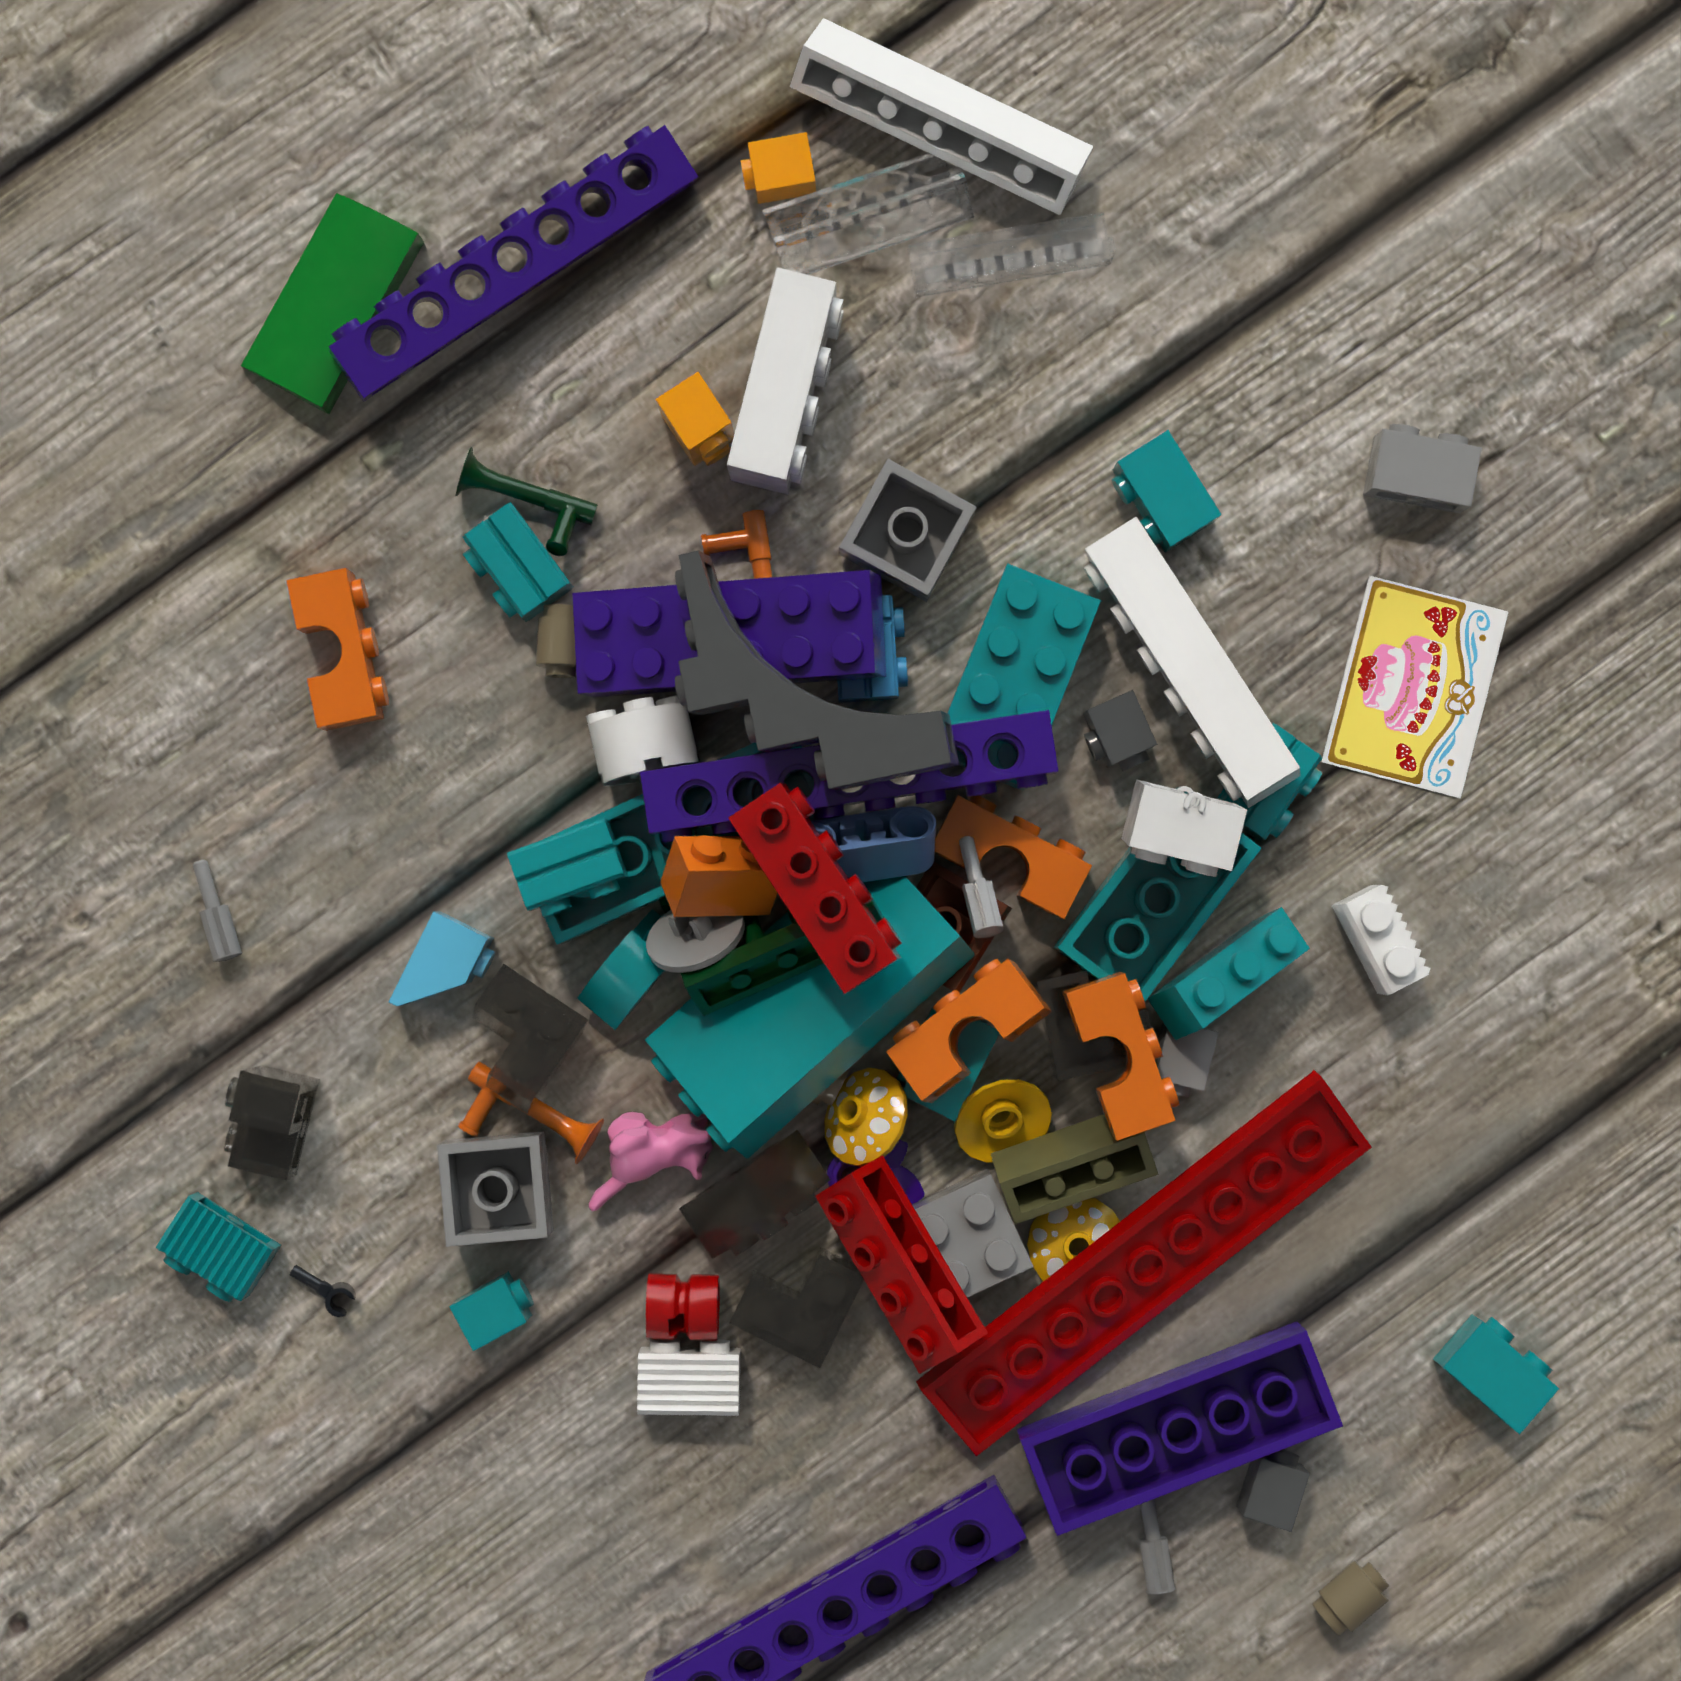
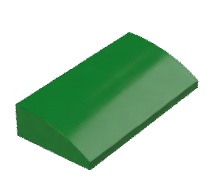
[241,193,424,414]

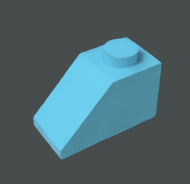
[389,911,495,1007]

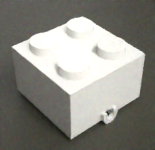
[1121,779,1247,877]

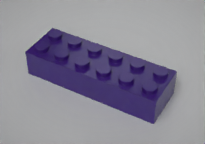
[572,570,886,697]
[1017,1321,1343,1536]

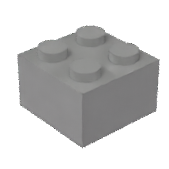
[839,459,976,602]
[437,1131,554,1247]
[912,1169,1034,1298]

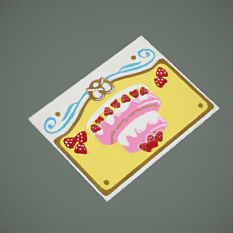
[1321,575,1508,798]

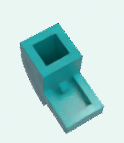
[577,909,665,1030]

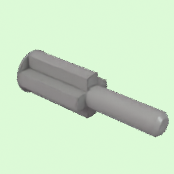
[959,836,1004,938]
[193,859,242,962]
[1139,1499,1176,1595]

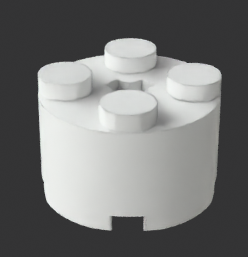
[586,696,699,786]

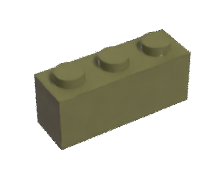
[991,1114,1159,1224]

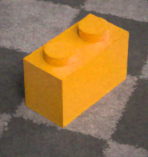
[655,372,734,466]

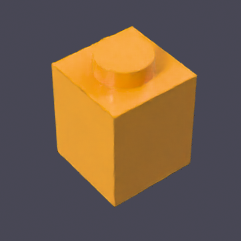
[740,132,816,204]

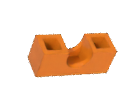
[286,568,389,731]
[935,795,1092,919]
[886,959,1052,1103]
[1063,972,1179,1141]

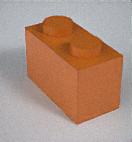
[660,835,777,917]

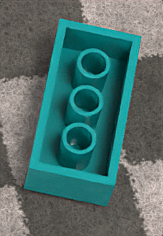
[947,563,1101,791]
[1053,786,1261,1001]

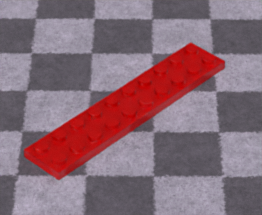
[916,1070,1372,1457]

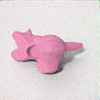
[589,1112,713,1211]

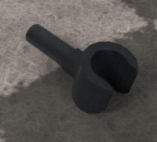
[290,1265,356,1317]

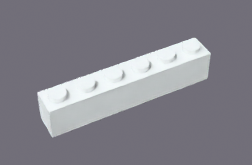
[790,18,1093,215]
[1084,517,1300,808]

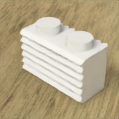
[1332,885,1431,996]
[637,1339,741,1416]

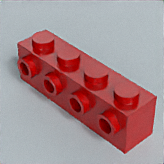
[728,783,902,994]
[815,1155,988,1374]

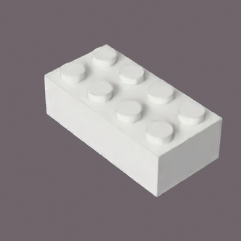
[727,267,844,495]

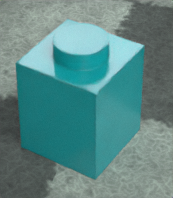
[449,1271,534,1351]

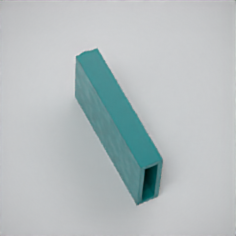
[645,876,975,1159]

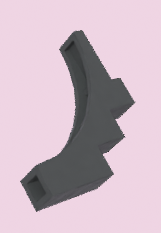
[675,550,959,791]

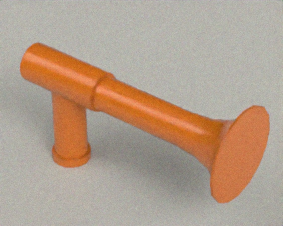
[701,510,773,579]
[458,1061,604,1164]

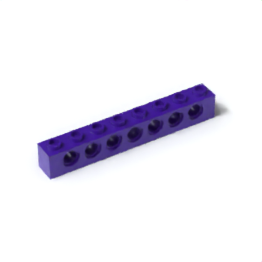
[329,125,699,402]
[640,710,1059,843]
[644,1475,1027,1681]

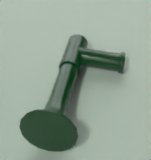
[455,447,598,556]

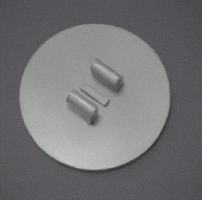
[646,910,745,973]

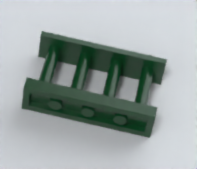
[659,890,884,1016]

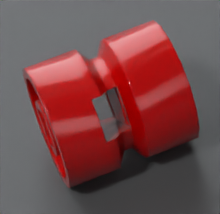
[646,1273,720,1341]

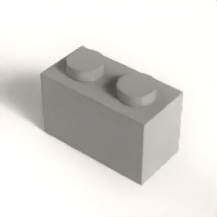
[1363,424,1482,514]

